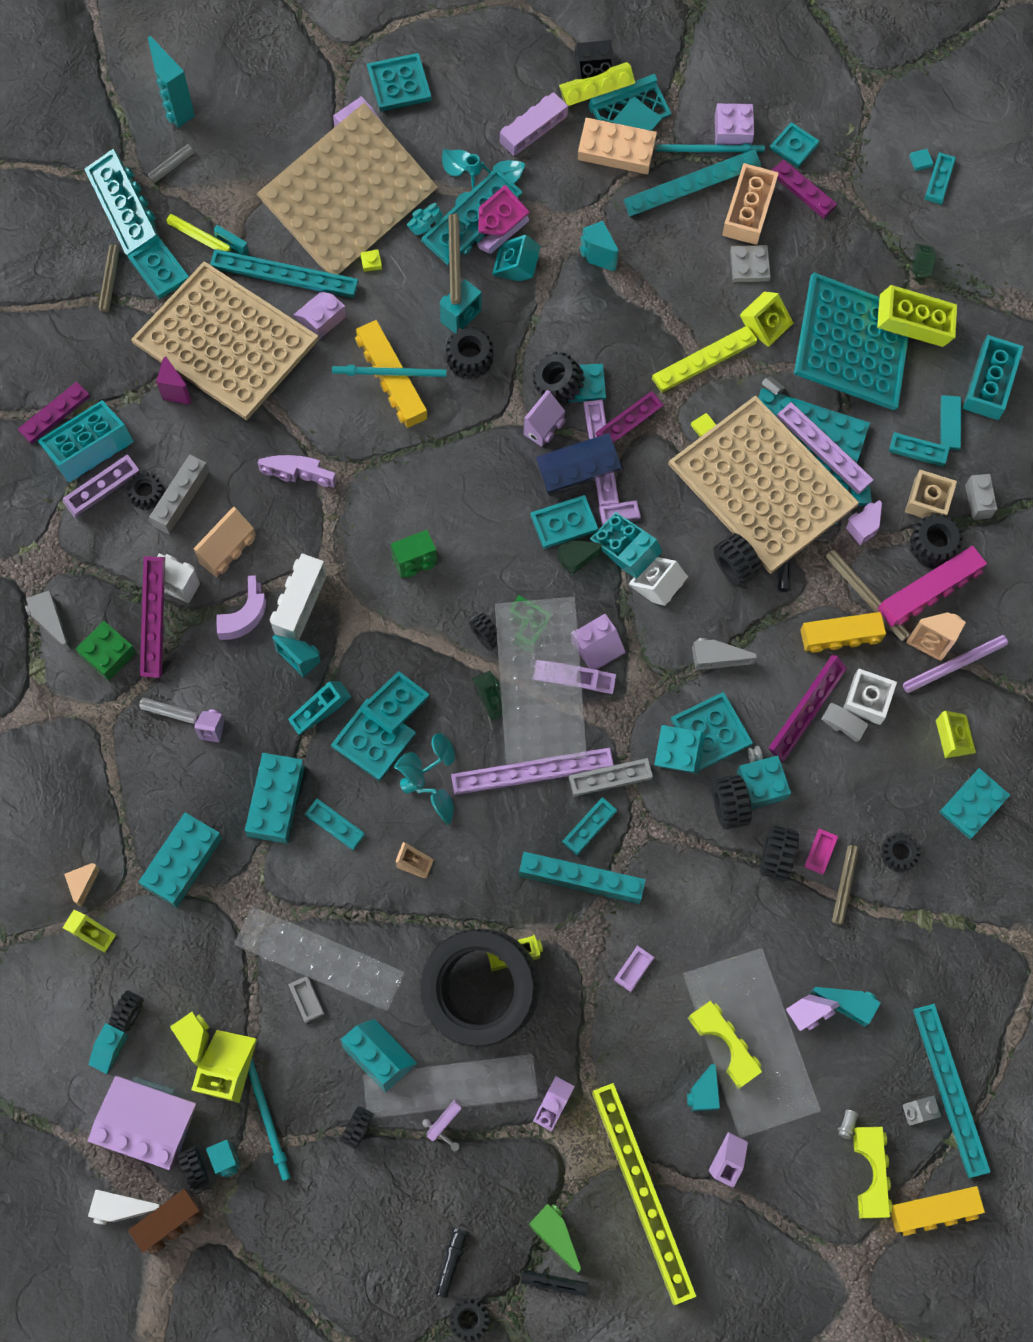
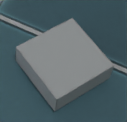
[762,377,785,395]

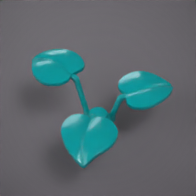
[442,149,525,206]
[394,733,455,826]

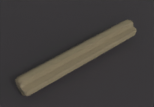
[99,244,120,312]
[832,845,859,925]

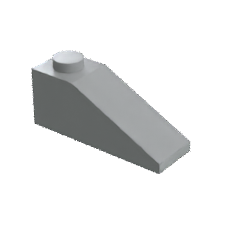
[25,591,70,651]
[692,638,757,670]

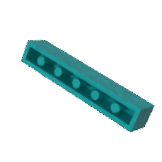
[519,852,646,904]

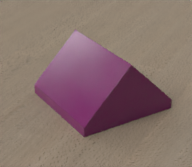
[156,356,192,404]

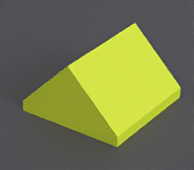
[936,711,976,758]

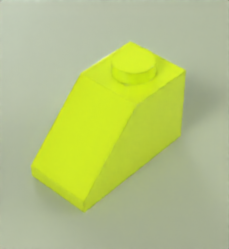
[63,910,116,953]

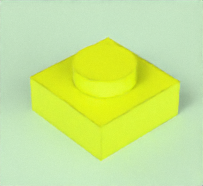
[361,250,382,272]

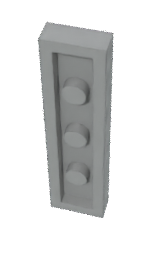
[569,758,653,797]

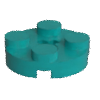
[407,203,443,235]

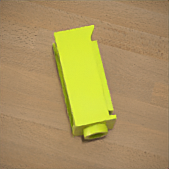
[486,935,543,972]

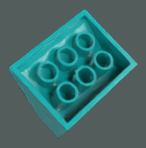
[148,36,195,128]
[37,400,134,483]

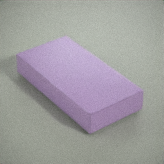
[599,500,641,525]
[613,945,655,993]
[427,1099,461,1141]

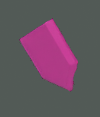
[478,185,530,236]

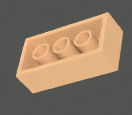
[578,118,657,174]
[722,163,779,245]

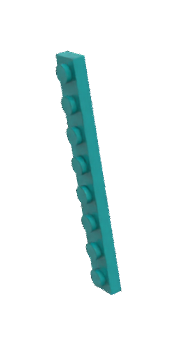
[623,149,761,217]
[210,249,359,298]
[913,1004,990,1178]

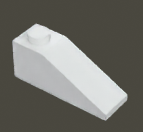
[88,1190,161,1225]

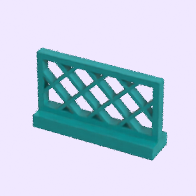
[588,74,671,123]

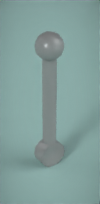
[423,1119,460,1151]

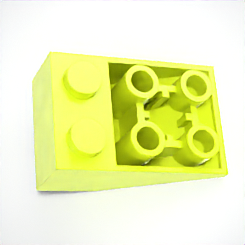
[192,1030,257,1103]

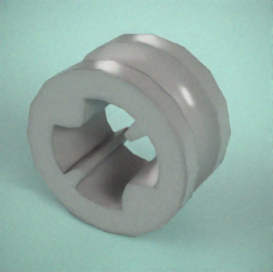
[748,746,763,763]

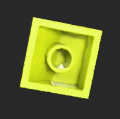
[740,292,794,346]
[170,1012,210,1067]

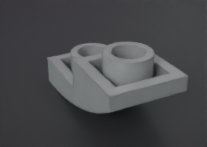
[822,703,868,742]

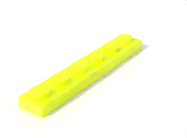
[652,326,757,393]

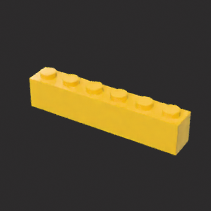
[355,320,427,428]

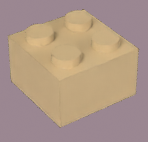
[905,470,957,518]

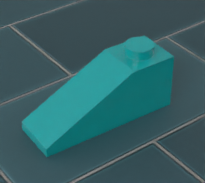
[288,681,352,735]
[810,987,881,1027]

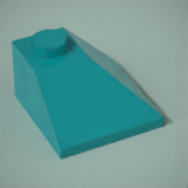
[272,635,321,677]

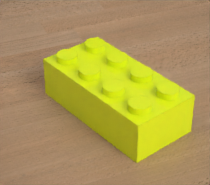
[877,285,957,347]

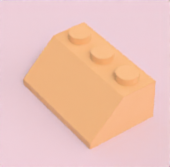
[194,506,256,577]
[906,612,966,661]

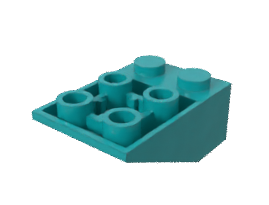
[590,512,662,579]

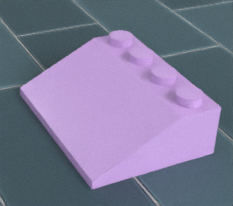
[88,1076,197,1170]

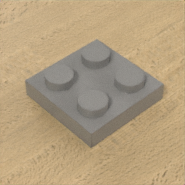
[730,245,771,282]

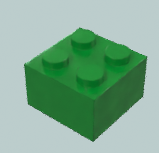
[391,530,437,578]
[76,621,136,682]

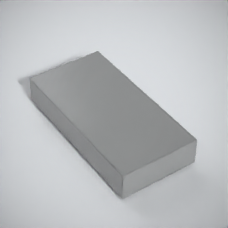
[288,975,325,1024]

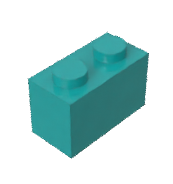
[206,1140,242,1178]

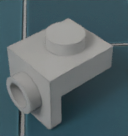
[903,1096,941,1125]

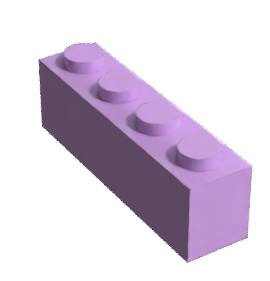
[500,92,568,156]
[63,454,139,518]

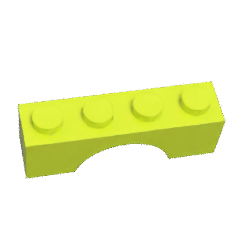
[559,62,635,106]
[688,1000,762,1089]
[853,1127,892,1219]

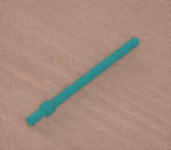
[656,143,765,154]
[332,365,447,377]
[248,1059,291,1181]

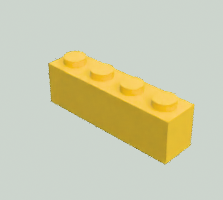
[800,612,886,653]
[891,1186,985,1236]

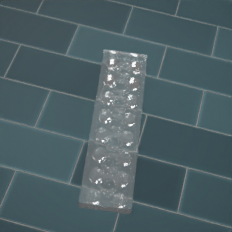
[234,906,405,1012]
[363,1054,538,1118]

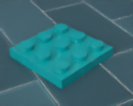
[367,53,432,112]
[670,692,753,771]
[331,698,416,781]

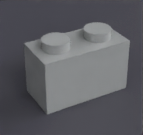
[965,474,997,520]

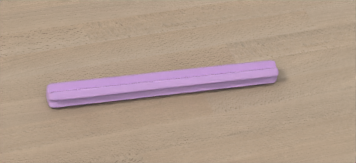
[903,635,1008,693]

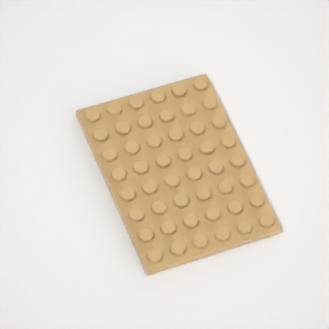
[257,102,438,275]
[131,261,319,420]
[668,395,859,574]

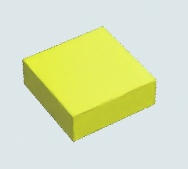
[691,413,716,437]

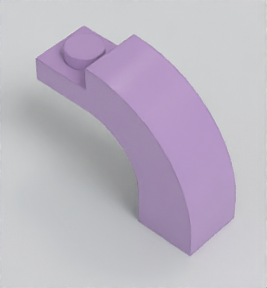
[217,575,266,640]

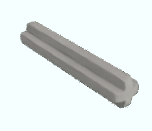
[148,144,194,183]
[139,698,198,724]

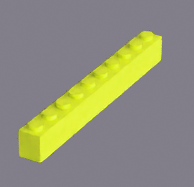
[592,1083,696,1305]

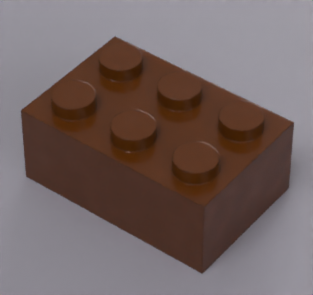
[128,1189,205,1254]

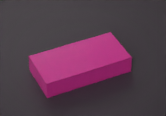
[804,828,838,875]

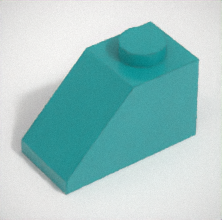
[88,1023,128,1075]
[687,1064,720,1112]

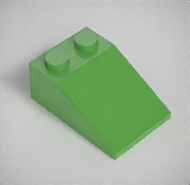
[528,1204,581,1273]

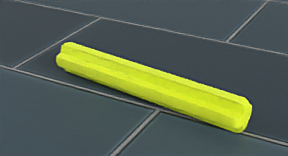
[166,214,231,252]

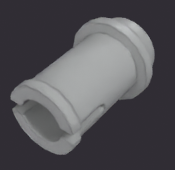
[838,1110,859,1140]

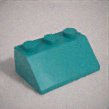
[341,1019,417,1093]

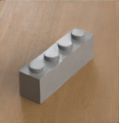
[149,454,209,535]

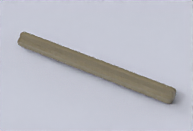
[449,213,461,305]
[826,550,910,641]

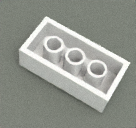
[270,554,327,640]

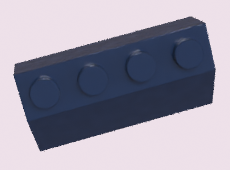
[536,433,621,494]

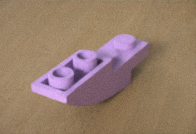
[257,455,337,487]
[533,660,616,694]

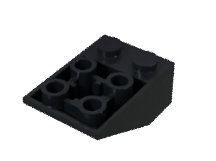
[574,40,614,79]

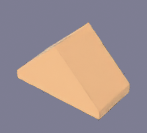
[395,842,434,878]
[64,863,100,907]

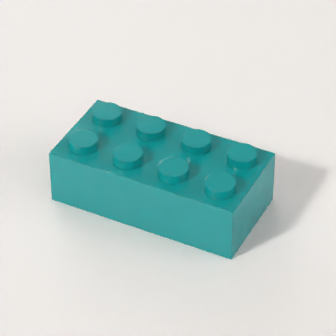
[962,335,1024,420]
[245,753,305,844]
[138,812,223,908]

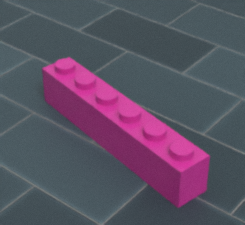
[877,546,987,628]

